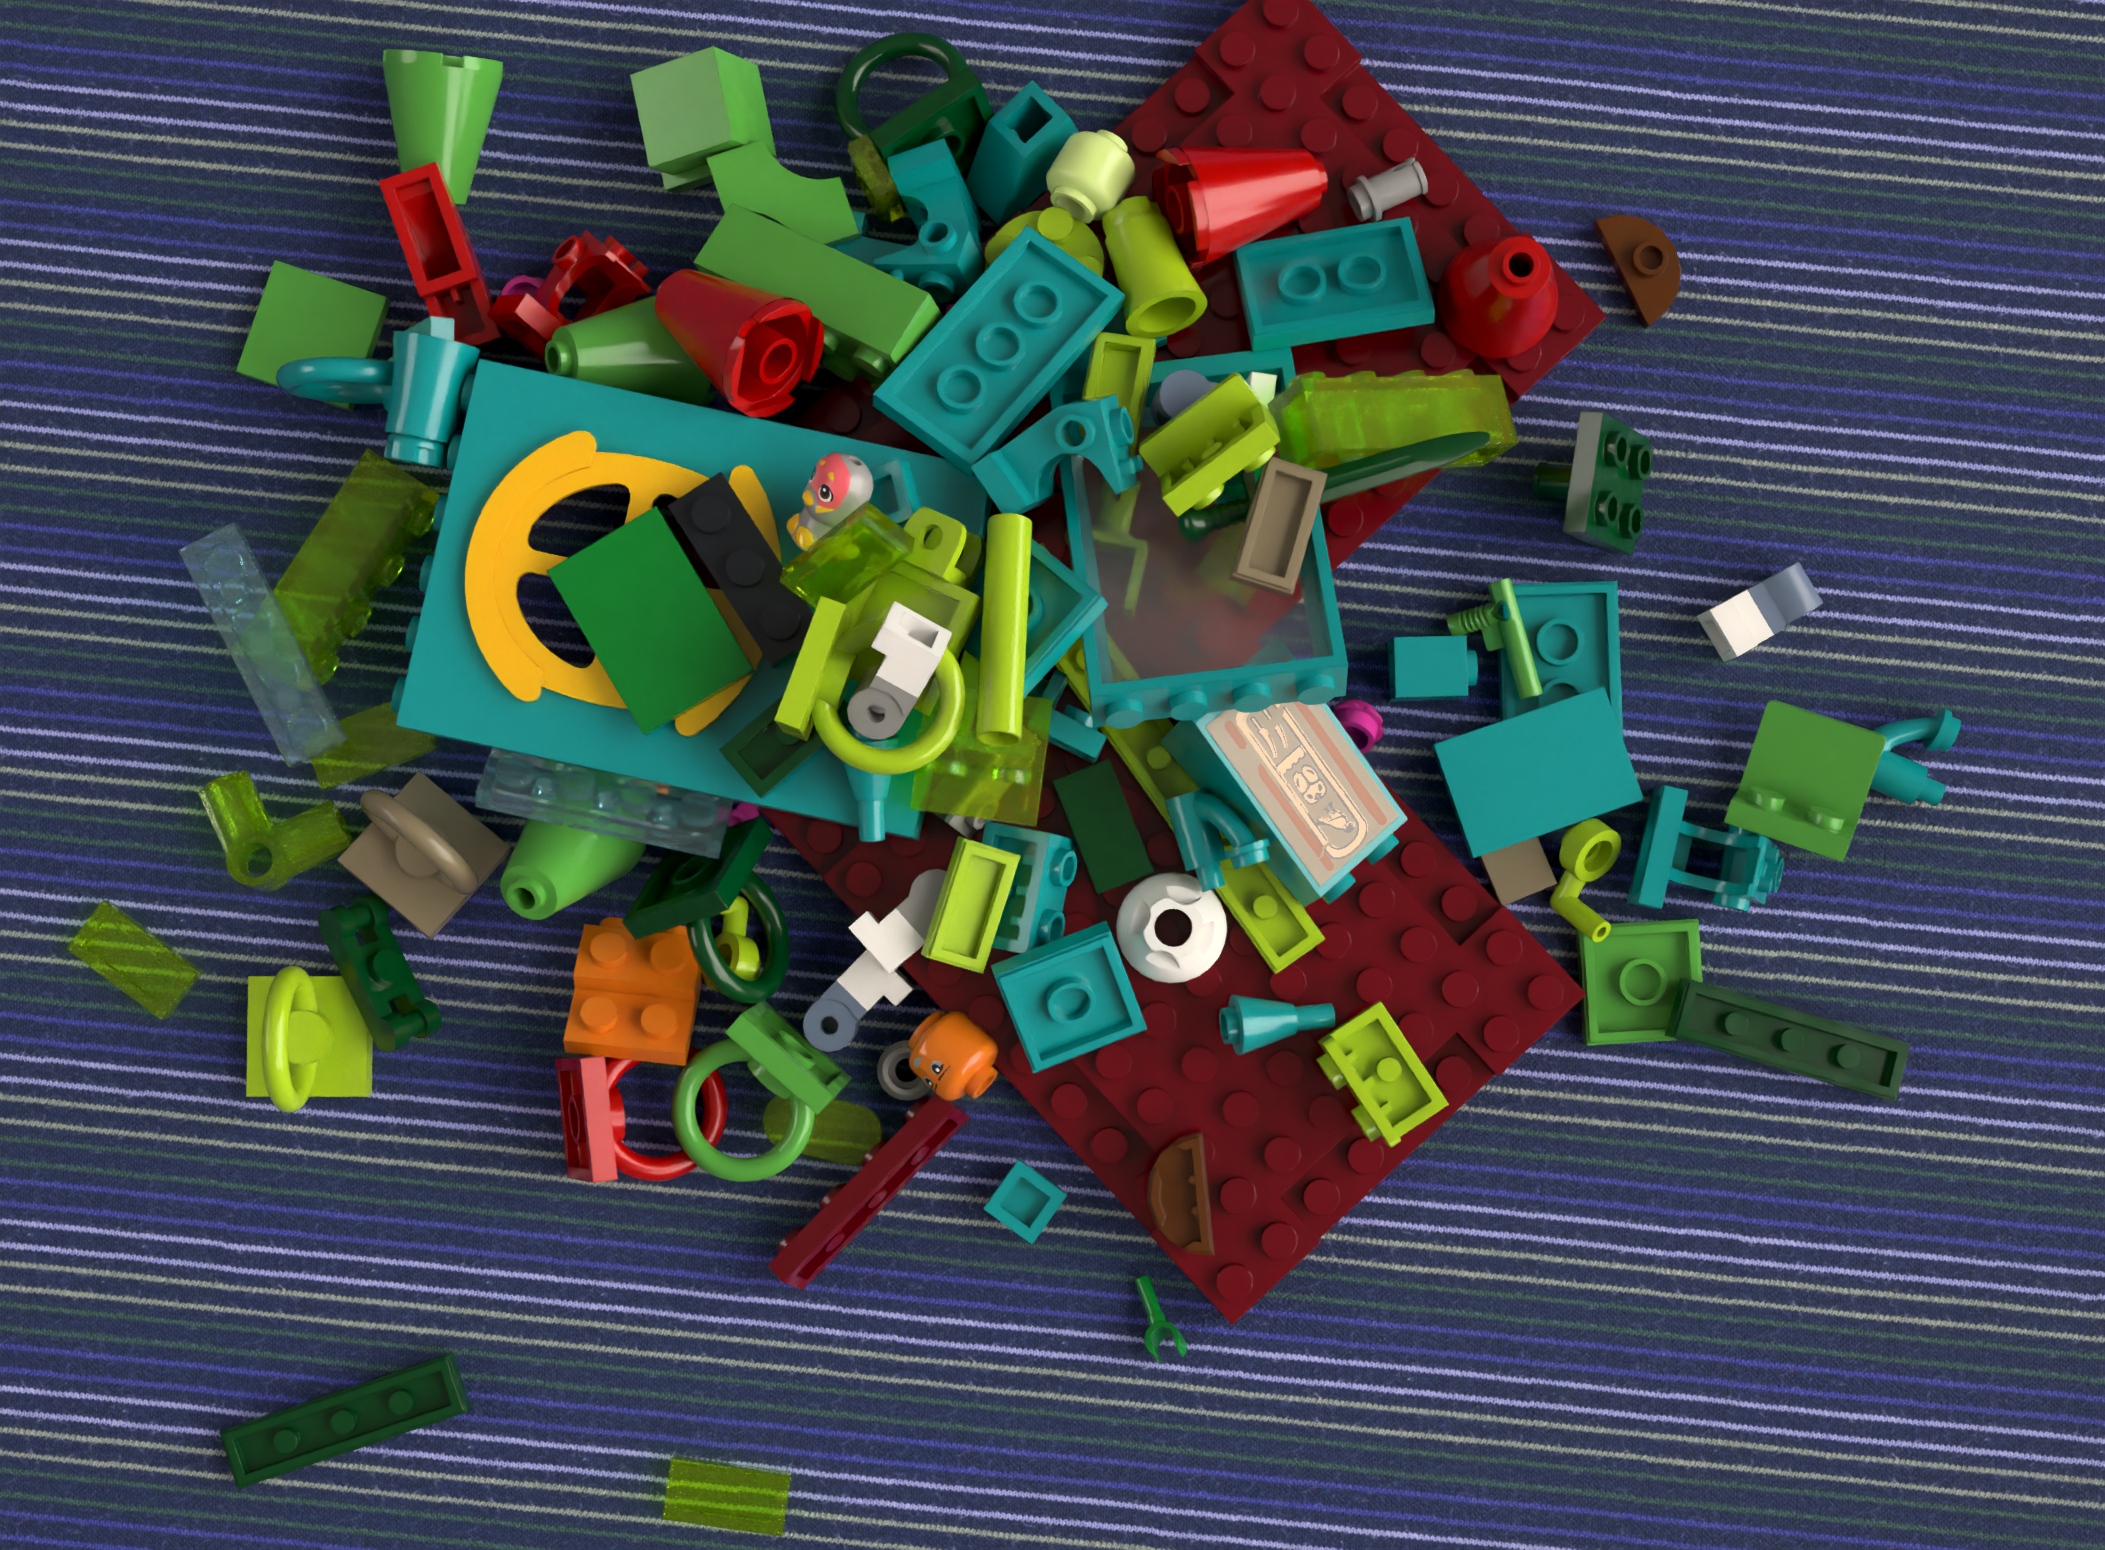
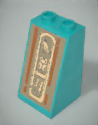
[1159,637,1408,907]

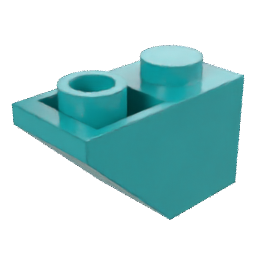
[965,80,1079,227]

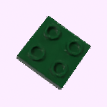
[1533,411,1653,556]

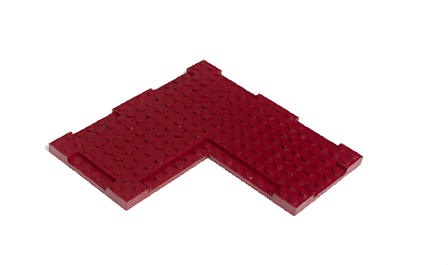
[673,0,1607,1325]

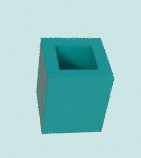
[1387,636,1478,702]

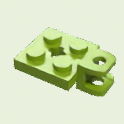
[846,507,986,716]

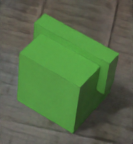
[630,46,777,194]

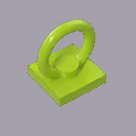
[774,596,966,775]
[246,965,373,1113]

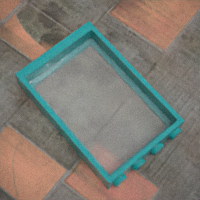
[1049,346,1348,729]

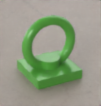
[671,1000,852,1182]

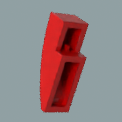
[378,162,508,350]

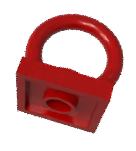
[555,1044,728,1183]

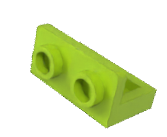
[1138,372,1281,517]
[1316,1001,1449,1148]

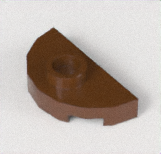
[1592,214,1681,330]
[1147,1131,1215,1256]

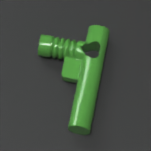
[1447,578,1543,700]

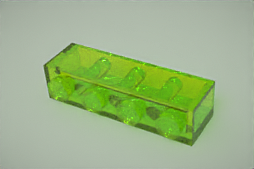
[1267,369,1519,471]
[235,448,440,693]

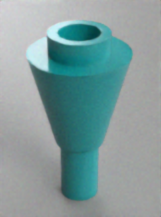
[843,724,900,842]
[1219,994,1335,1056]

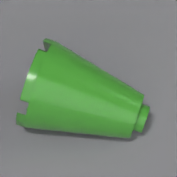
[382,49,503,205]
[545,295,717,407]
[500,770,648,920]

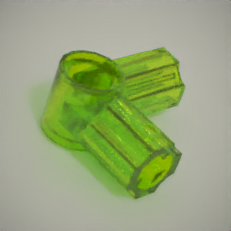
[198,770,353,892]

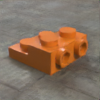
[563,917,703,1066]

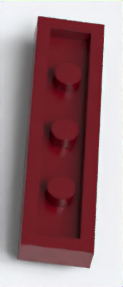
[767,1093,970,1290]

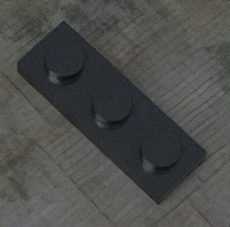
[668,472,814,668]

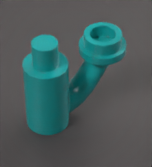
[1870,708,1961,806]
[1165,788,1271,892]

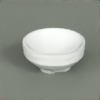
[1116,872,1227,983]

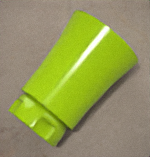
[1102,196,1207,339]

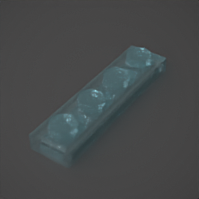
[178,522,348,768]
[475,748,733,859]

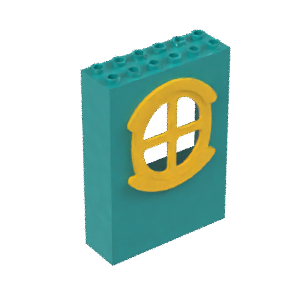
[391,359,993,841]

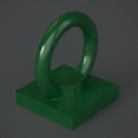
[834,32,994,209]
[622,816,790,1003]

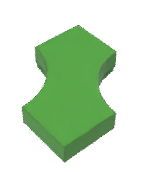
[706,139,860,248]

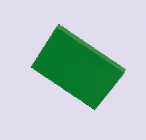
[547,506,755,736]

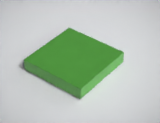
[236,260,391,412]
[1575,919,1703,1046]

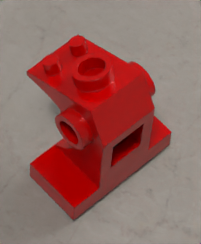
[487,230,652,365]

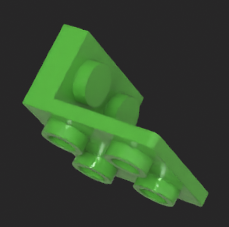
[1724,700,1886,862]

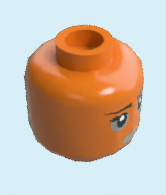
[907,1011,998,1101]

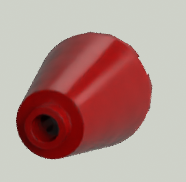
[1152,146,1328,269]
[1437,236,1558,359]
[655,269,824,418]

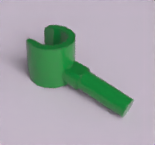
[1135,1275,1187,1364]

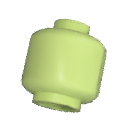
[1046,130,1136,224]

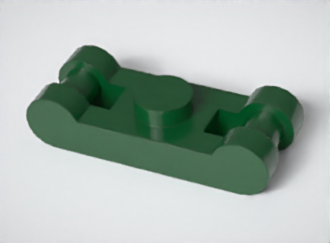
[318,892,442,1053]

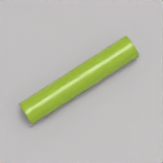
[976,513,1032,747]

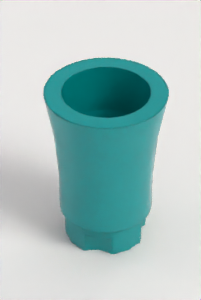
[384,331,481,469]

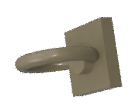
[338,771,511,940]

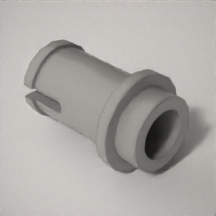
[1346,157,1428,222]

